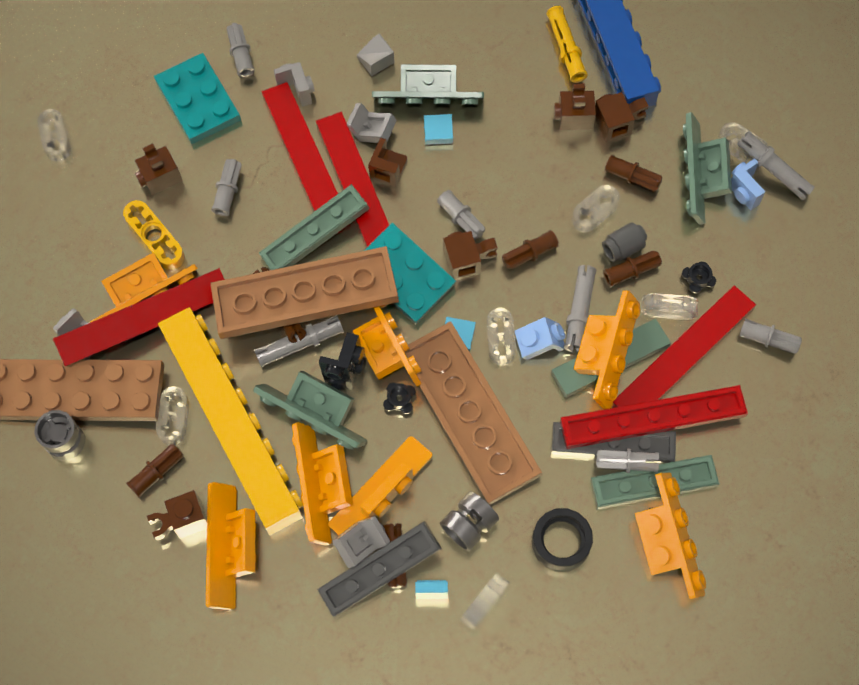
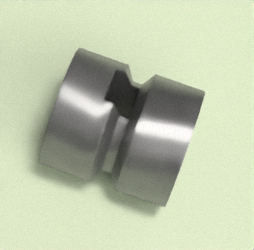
[34,410,85,461]
[440,491,499,552]

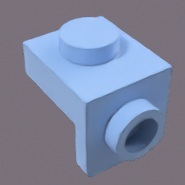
[731,158,765,211]
[514,317,565,360]

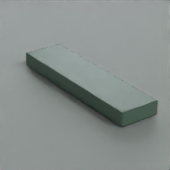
[259,184,370,270]
[551,318,671,398]
[590,455,720,510]

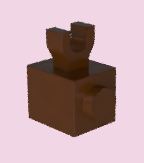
[554,83,596,130]
[595,92,649,142]
[135,143,183,195]
[443,231,498,280]
[147,490,207,541]

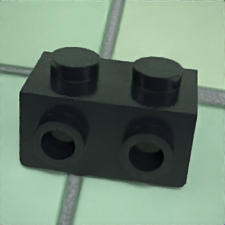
[319,332,366,390]

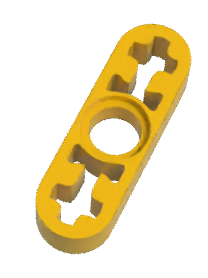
[123,200,185,270]

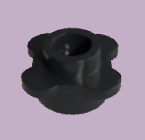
[682,261,716,294]
[383,383,416,414]

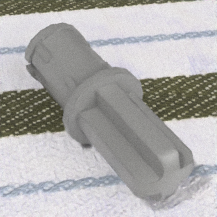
[226,23,255,77]
[211,159,242,216]
[437,190,485,240]
[740,318,802,353]
[596,448,659,473]

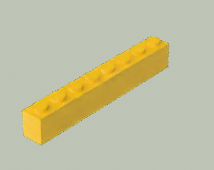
[157,307,303,536]

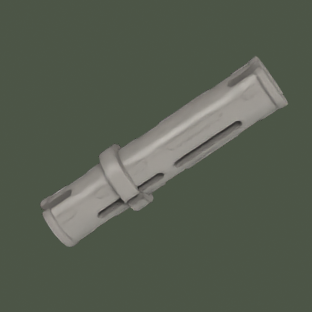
[737,131,815,200]
[564,265,597,353]
[254,315,344,367]

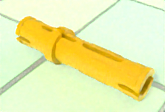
[546,6,588,83]

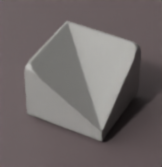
[357,34,395,76]

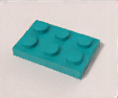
[154,53,241,145]
[364,223,456,325]

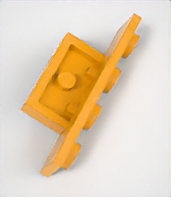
[90,253,198,322]
[574,290,640,409]
[353,305,422,387]
[292,422,353,545]
[328,436,432,536]
[634,472,706,599]
[206,482,256,610]

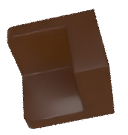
[368,138,407,187]

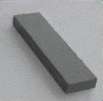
[551,422,676,463]
[317,521,442,617]

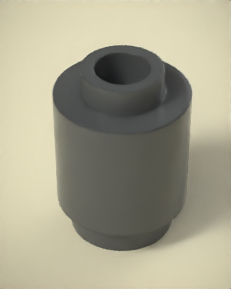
[602,222,647,262]

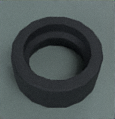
[532,508,593,571]

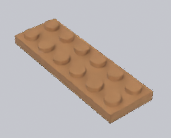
[211,246,399,339]
[405,321,542,505]
[0,359,165,421]

